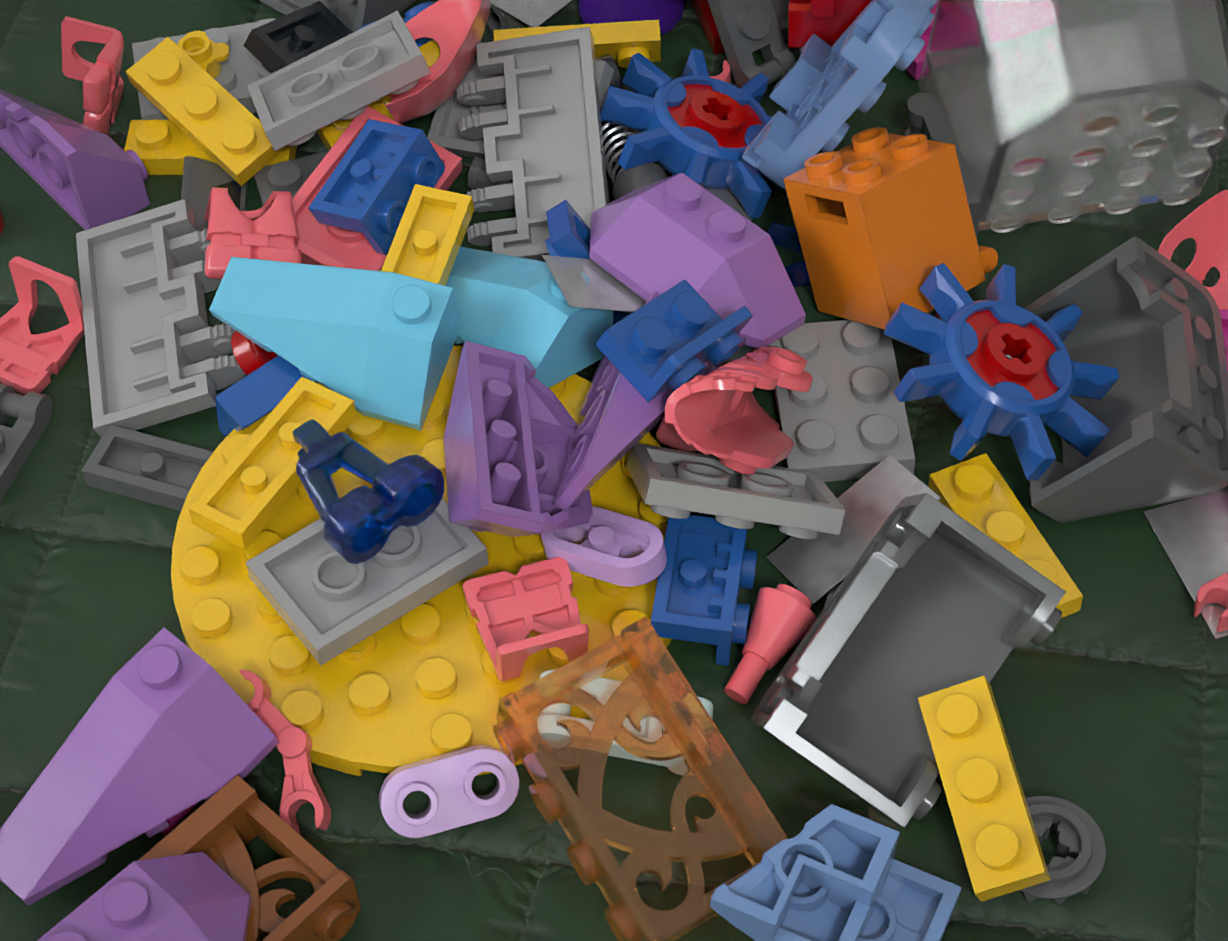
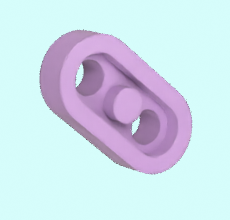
[541,506,667,587]
[379,745,519,838]

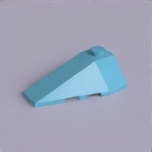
[446,246,613,388]
[209,257,462,431]

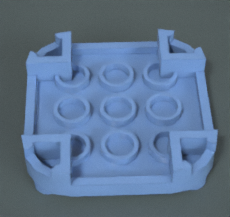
[742,0,938,190]

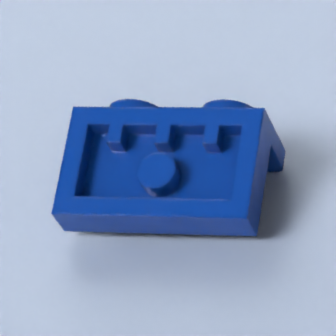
[308,119,445,255]
[595,279,754,402]
[650,515,758,666]

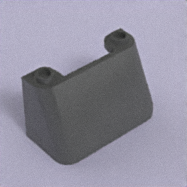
[1024,236,1228,523]
[751,493,1066,827]

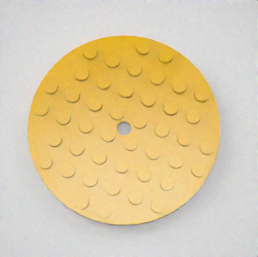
[171,346,672,776]

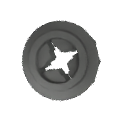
[1020,796,1106,906]

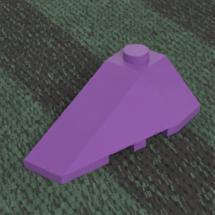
[0,89,150,230]
[554,290,716,511]
[0,627,279,906]

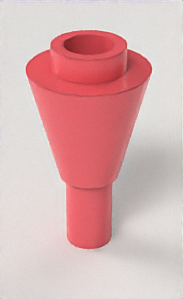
[724,584,817,704]

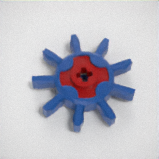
[600,48,784,218]
[883,263,1119,480]

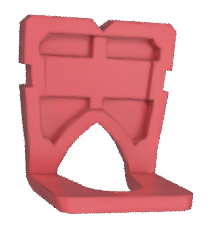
[61,16,124,135]
[204,187,302,279]
[0,256,85,395]
[462,557,589,681]

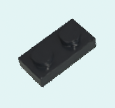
[243,1,353,74]

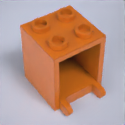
[783,127,998,329]

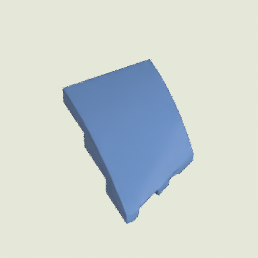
[710,804,962,941]

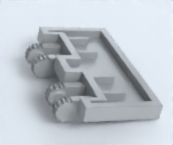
[457,27,609,262]
[76,199,246,437]

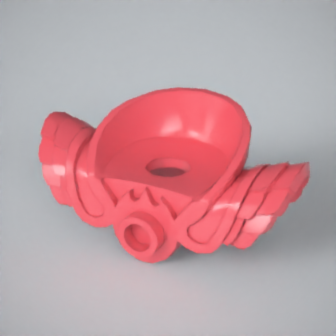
[656,346,813,475]

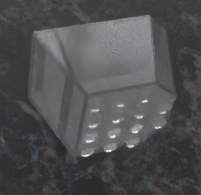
[919,0,1228,233]

